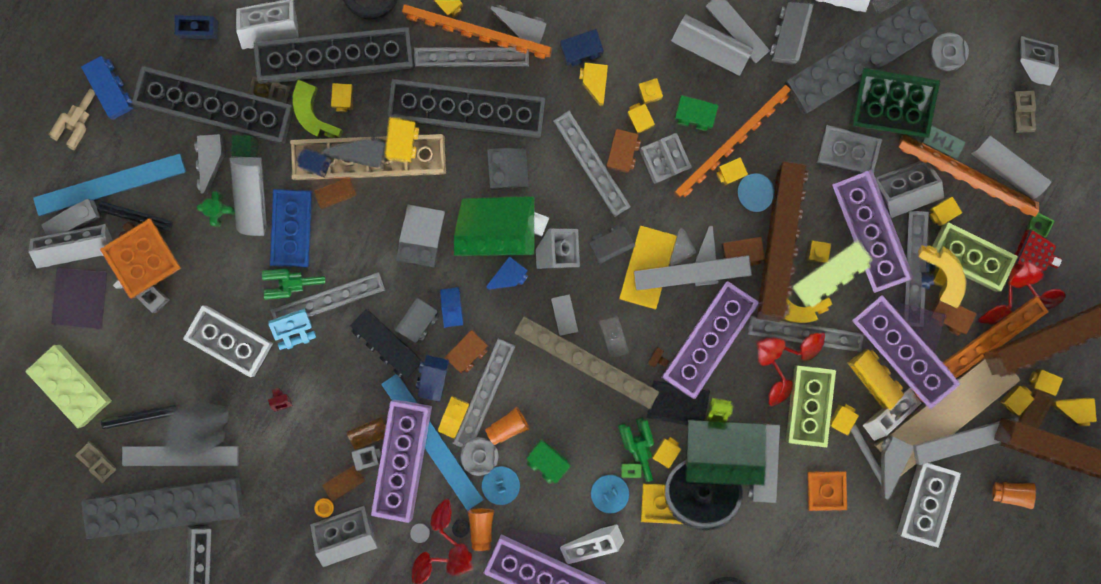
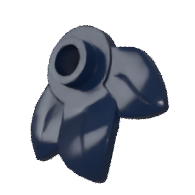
[921,261,934,290]

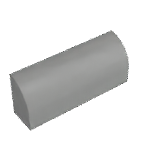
[671,14,754,76]
[971,135,1052,199]
[230,157,267,236]

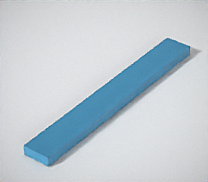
[33,154,186,216]
[381,374,484,511]

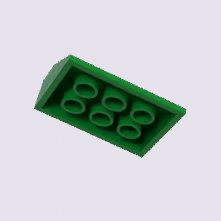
[454,196,534,256]

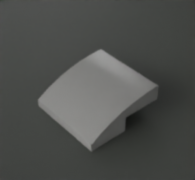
[639,133,692,184]

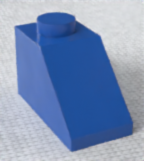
[486,256,528,290]
[440,287,464,328]

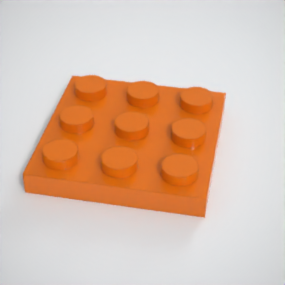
[100,219,181,299]

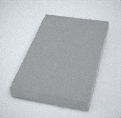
[816,125,882,174]

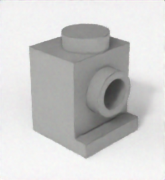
[136,285,170,313]
[351,445,382,471]

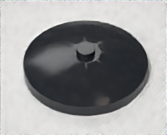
[665,460,743,530]

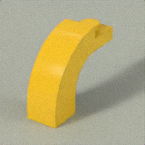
[918,245,966,308]
[784,298,833,323]

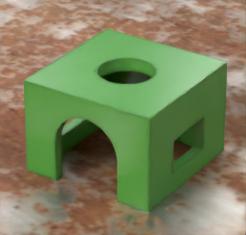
[1025,213,1054,238]
[621,463,641,478]

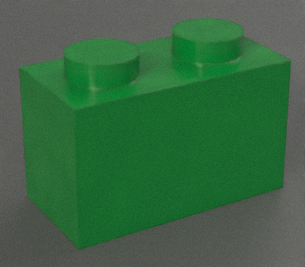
[674,95,718,131]

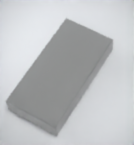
[551,294,578,336]

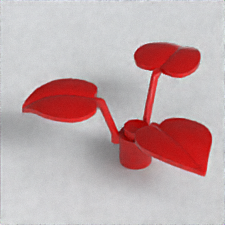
[978,261,1066,325]
[757,332,825,407]
[412,499,473,584]

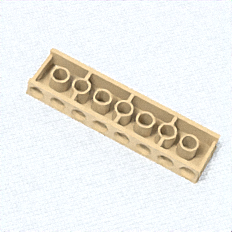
[290,134,446,180]
[874,358,1020,476]

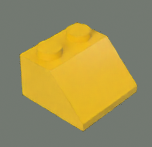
[385,118,419,163]

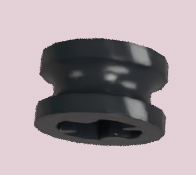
[452,519,470,538]

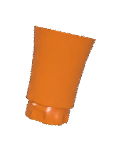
[485,406,530,445]
[992,482,1036,509]
[467,508,494,551]

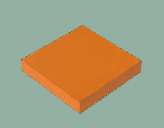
[807,471,847,511]

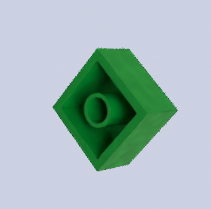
[526,439,571,484]

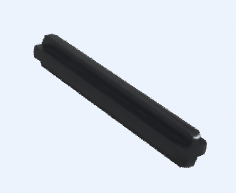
[97,201,173,231]
[101,405,177,429]

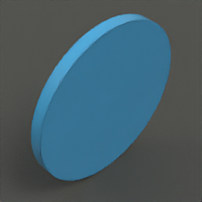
[738,173,775,212]
[482,466,520,505]
[591,475,629,513]

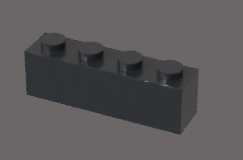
[350,309,423,379]

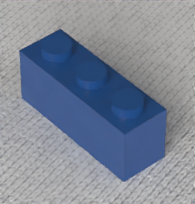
[81,56,133,120]

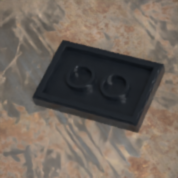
[646,380,710,426]

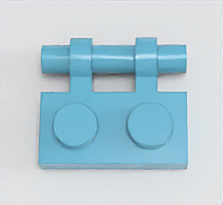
[268,309,316,350]

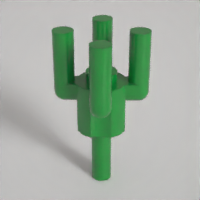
[197,191,235,227]
[262,269,326,300]
[618,417,654,482]

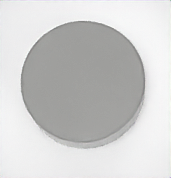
[410,523,430,543]

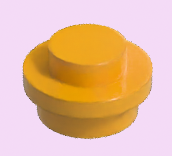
[314,498,334,518]

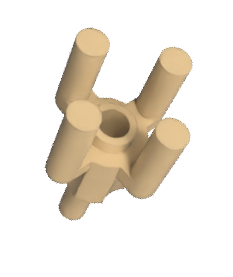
[48,88,95,151]

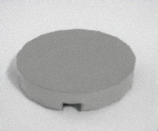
[929,32,969,71]
[460,437,499,476]

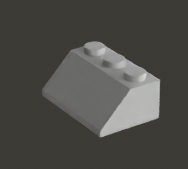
[769,2,813,66]
[875,161,944,218]
[310,506,378,567]

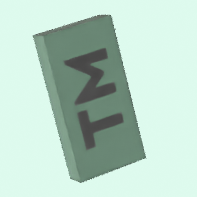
[922,126,966,160]

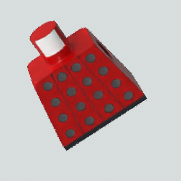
[1014,229,1062,271]

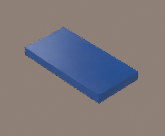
[270,189,312,267]

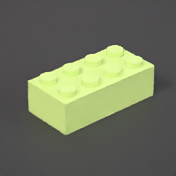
[932,223,1018,292]
[793,241,872,307]
[25,345,112,428]
[786,365,836,447]

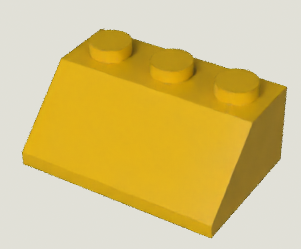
[847,349,904,410]

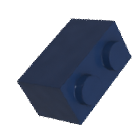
[174,15,218,39]
[560,29,604,67]
[296,148,332,178]
[416,355,449,402]

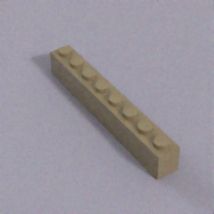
[515,317,659,409]

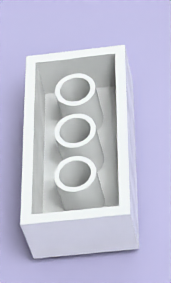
[183,306,273,377]
[897,463,961,547]

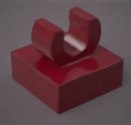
[268,388,293,412]

